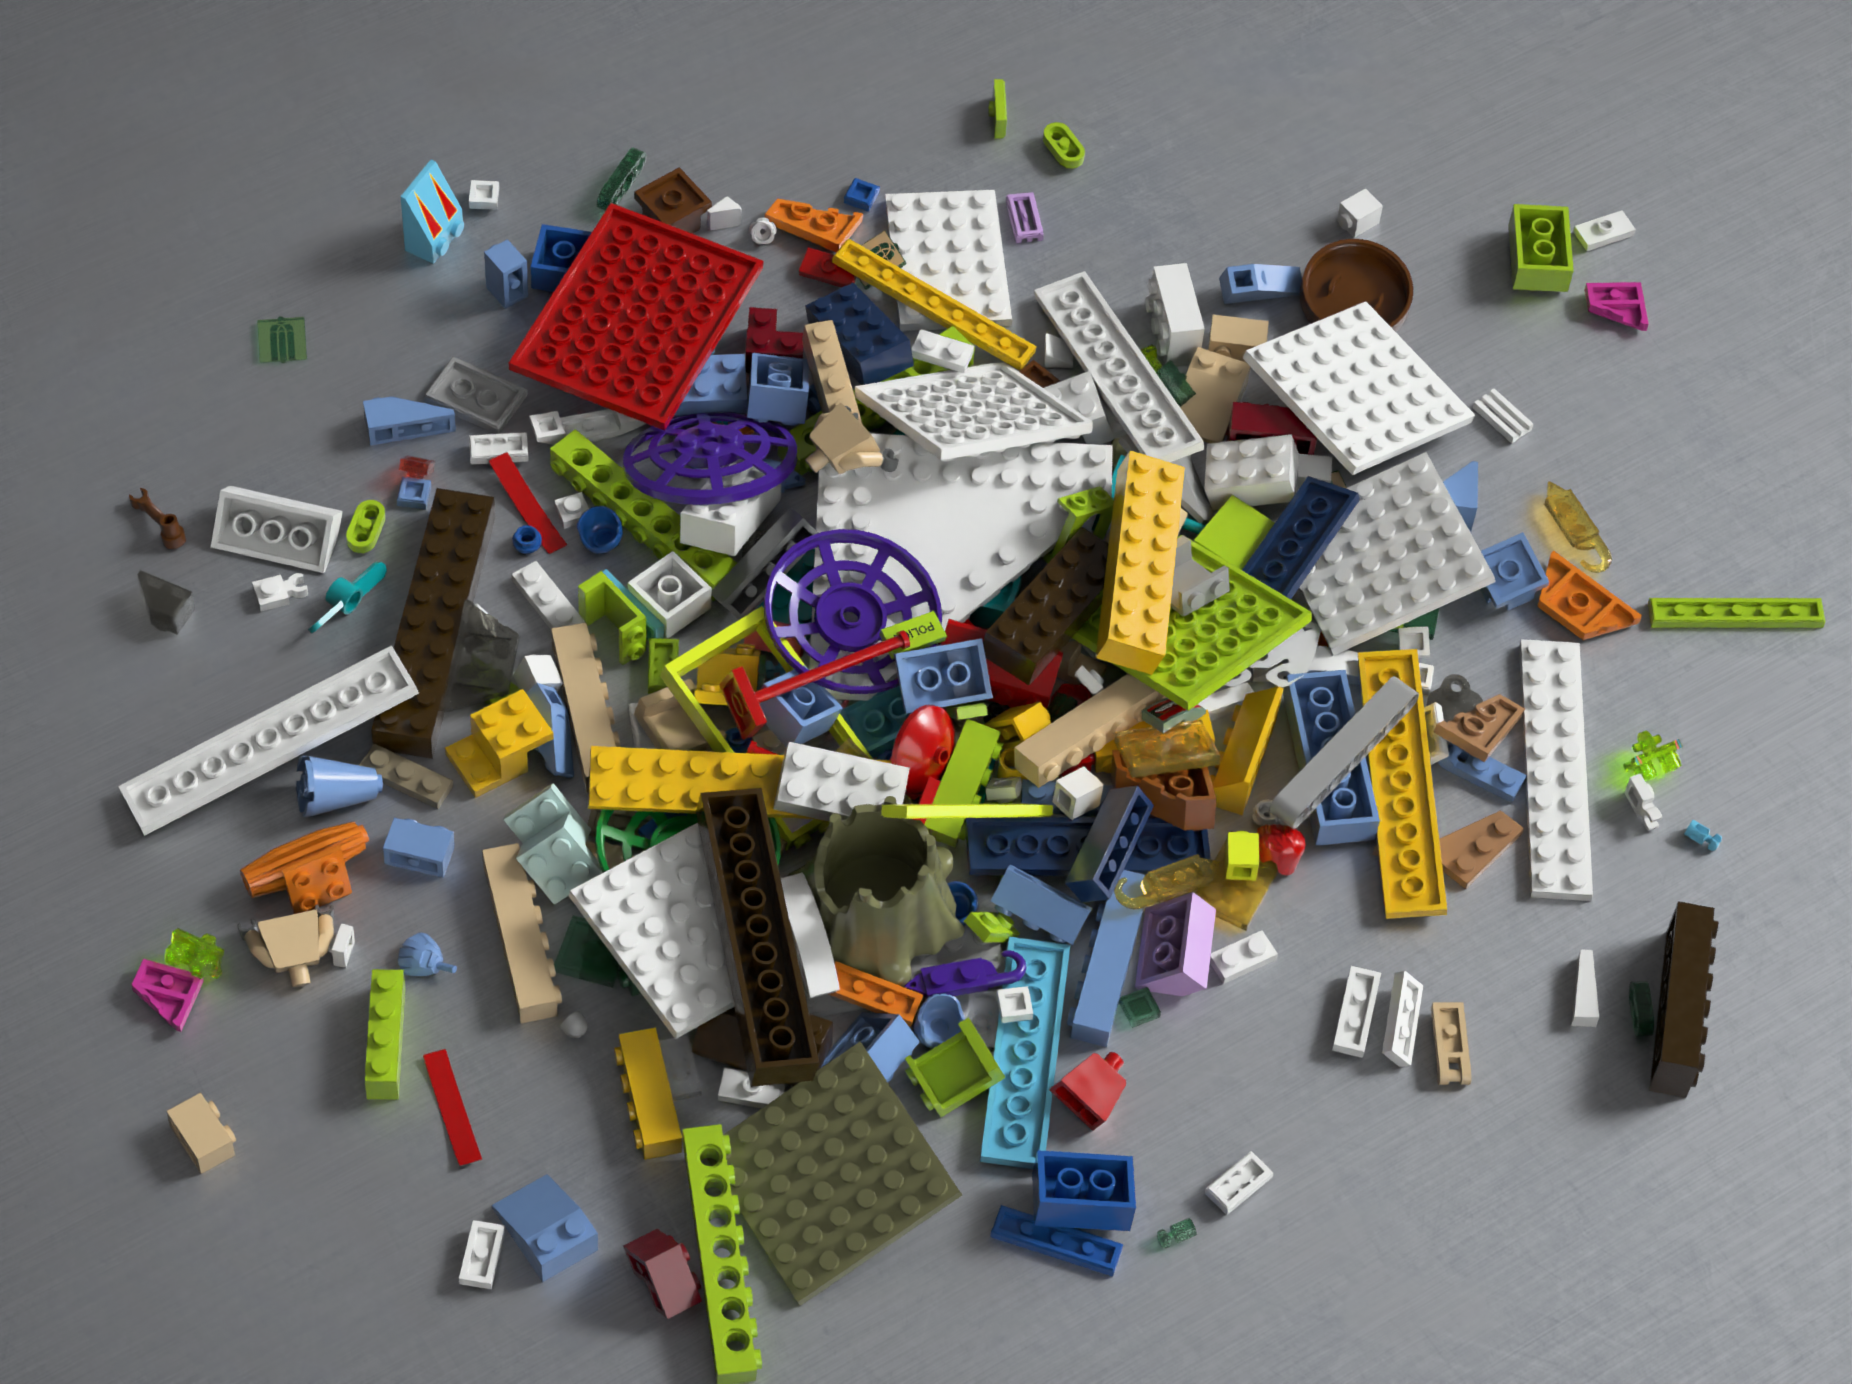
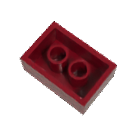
[1226,402,1317,455]

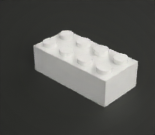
[680,459,781,556]
[773,742,910,821]

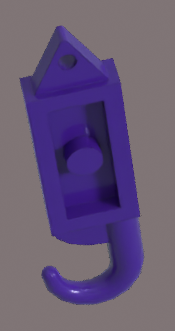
[904,950,1026,999]

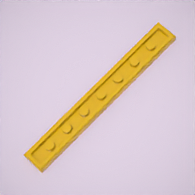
[832,238,1037,371]

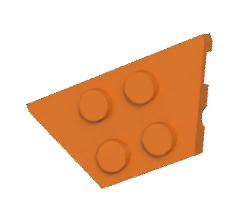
[1537,551,1642,640]

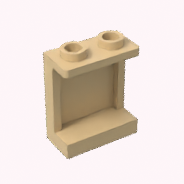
[634,678,727,752]

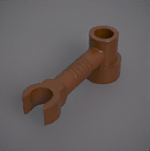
[129,488,186,549]

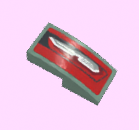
[1142,698,1206,733]

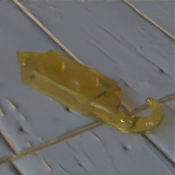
[1544,481,1612,573]
[1114,854,1220,910]

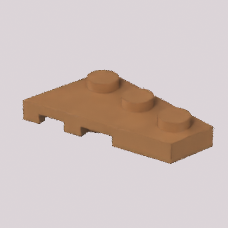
[1433,694,1525,762]

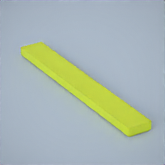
[881,803,1053,819]

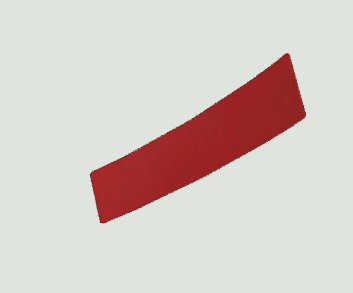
[489,452,567,554]
[423,1049,482,1166]

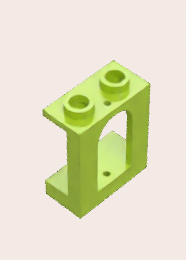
[1043,486,1114,563]

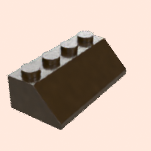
[692,1006,833,1087]

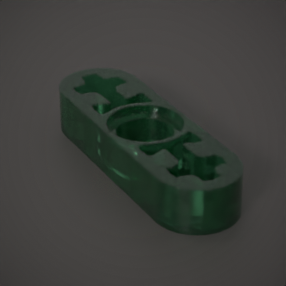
[597,147,647,211]

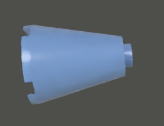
[296,756,383,817]

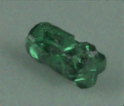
[1157,1218,1197,1248]

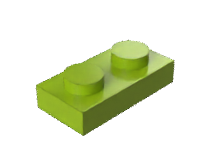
[964,912,1020,942]

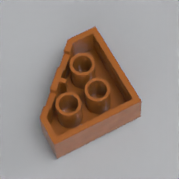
[1111,746,1216,831]

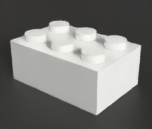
[1145,263,1205,367]
[1204,434,1299,510]

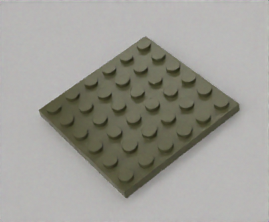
[707,1042,962,1306]

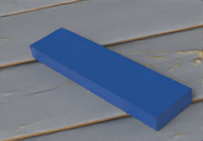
[990,1205,1123,1277]

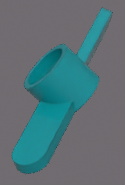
[308,562,387,634]

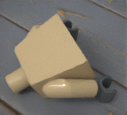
[805,402,899,474]
[237,904,334,987]

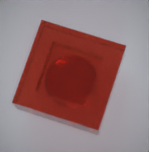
[399,455,435,479]

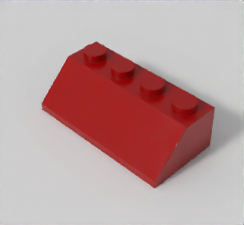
[941,619,1063,710]

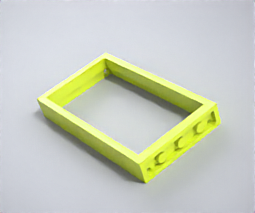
[660,606,873,850]

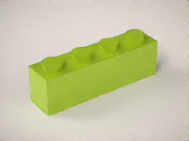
[925,719,1004,848]
[365,969,406,1100]

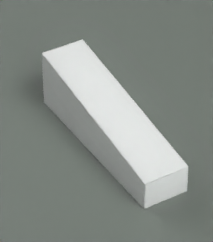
[1198,682,1254,721]
[1571,950,1599,1027]

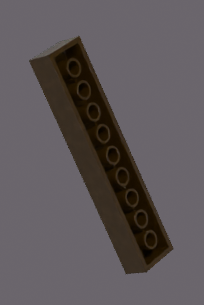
[371,488,495,759]
[696,788,819,1087]

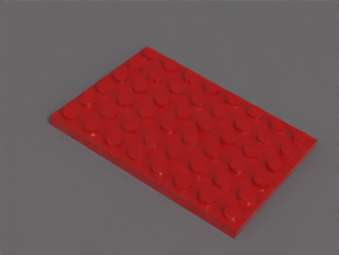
[508,203,764,431]

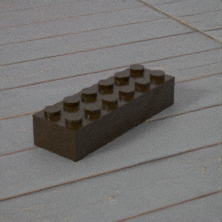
[983,527,1109,685]
[1649,901,1719,1098]

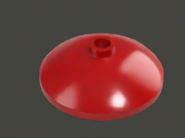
[891,705,955,794]

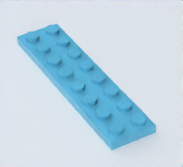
[980,937,1070,1169]

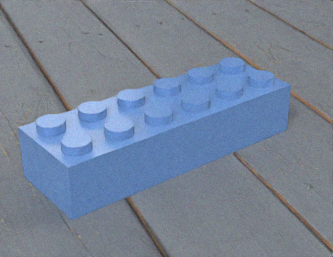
[1283,670,1380,846]

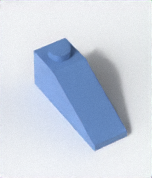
[363,396,456,446]

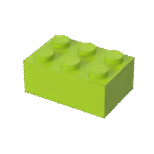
[1508,204,1574,292]

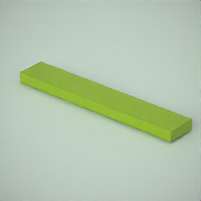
[1647,598,1826,628]

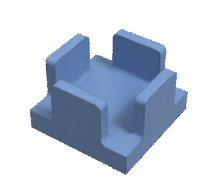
[1480,532,1549,610]

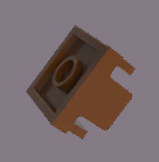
[634,167,712,234]

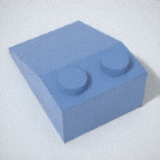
[894,638,993,714]
[492,1174,598,1282]

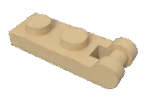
[1431,1002,1471,1085]

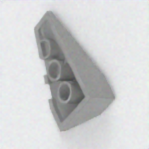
[1118,434,1215,525]

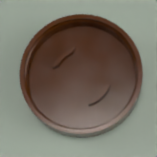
[1300,239,1414,332]

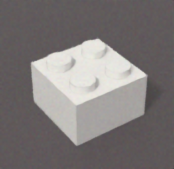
[628,551,712,639]

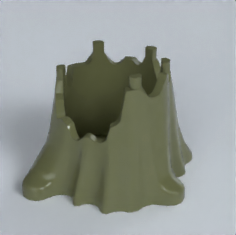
[787,796,965,987]

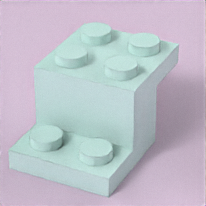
[503,783,602,905]

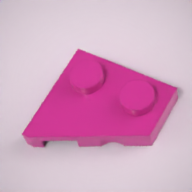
[1584,282,1649,331]
[132,959,204,1032]

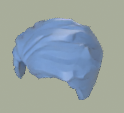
[913,994,965,1049]

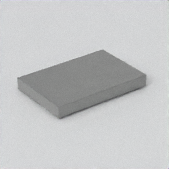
[424,356,527,434]

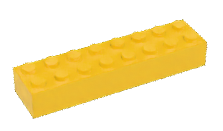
[1096,450,1185,675]

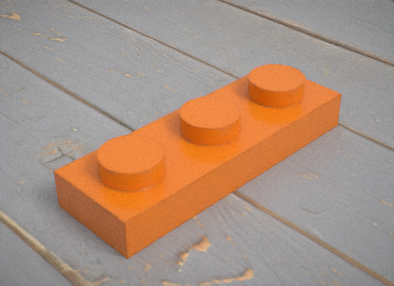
[828,961,923,1026]

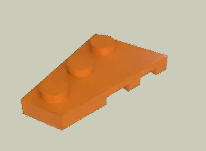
[764,198,863,252]

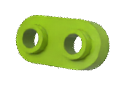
[1043,122,1085,169]
[346,500,386,553]

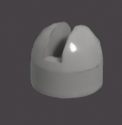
[560,1010,588,1038]

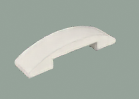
[529,409,646,445]
[1252,646,1360,685]
[781,873,840,999]

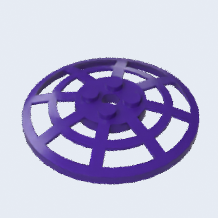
[623,412,798,505]
[764,529,942,694]

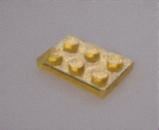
[1114,719,1220,778]
[1195,831,1278,931]

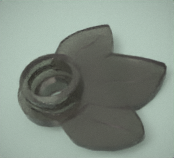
[1426,674,1484,722]

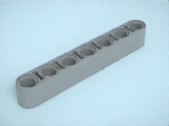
[1269,676,1419,829]

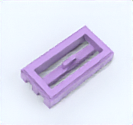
[1006,192,1044,243]

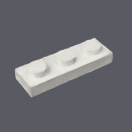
[511,561,585,629]
[1332,966,1381,1058]
[1382,971,1423,1068]

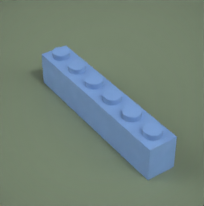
[1067,870,1151,1047]

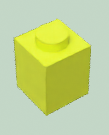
[1225,831,1259,881]

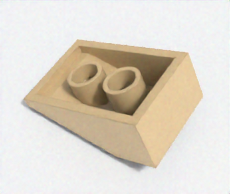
[1176,347,1251,443]

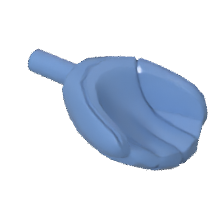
[398,933,457,976]

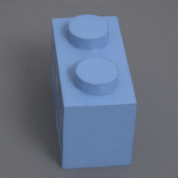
[484,239,528,309]
[383,817,455,878]

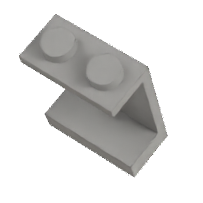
[1170,535,1230,617]

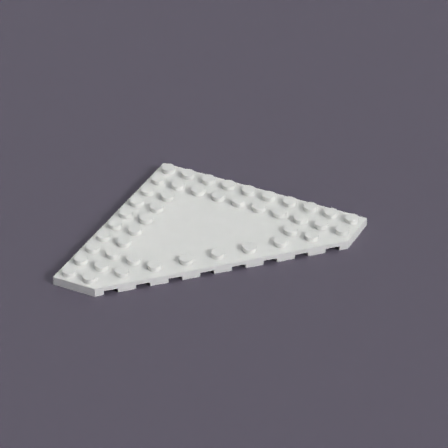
[809,434,1112,701]

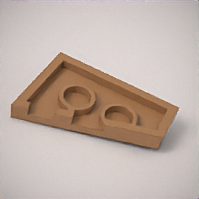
[1439,810,1524,889]

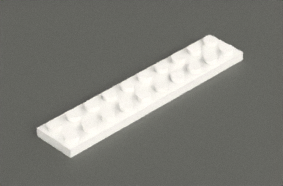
[1034,271,1204,462]
[1519,639,1593,901]
[118,646,419,836]

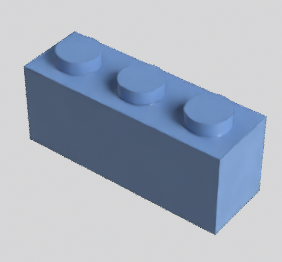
[991,865,1092,945]

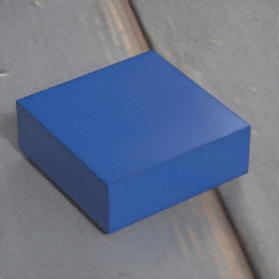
[844,178,880,212]

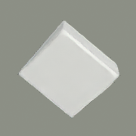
[707,196,742,231]
[1044,334,1073,368]

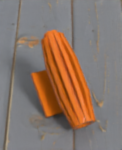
[240,821,369,914]

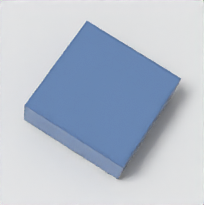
[397,477,431,510]

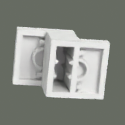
[1043,371,1127,445]

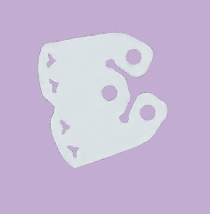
[1225,622,1321,687]

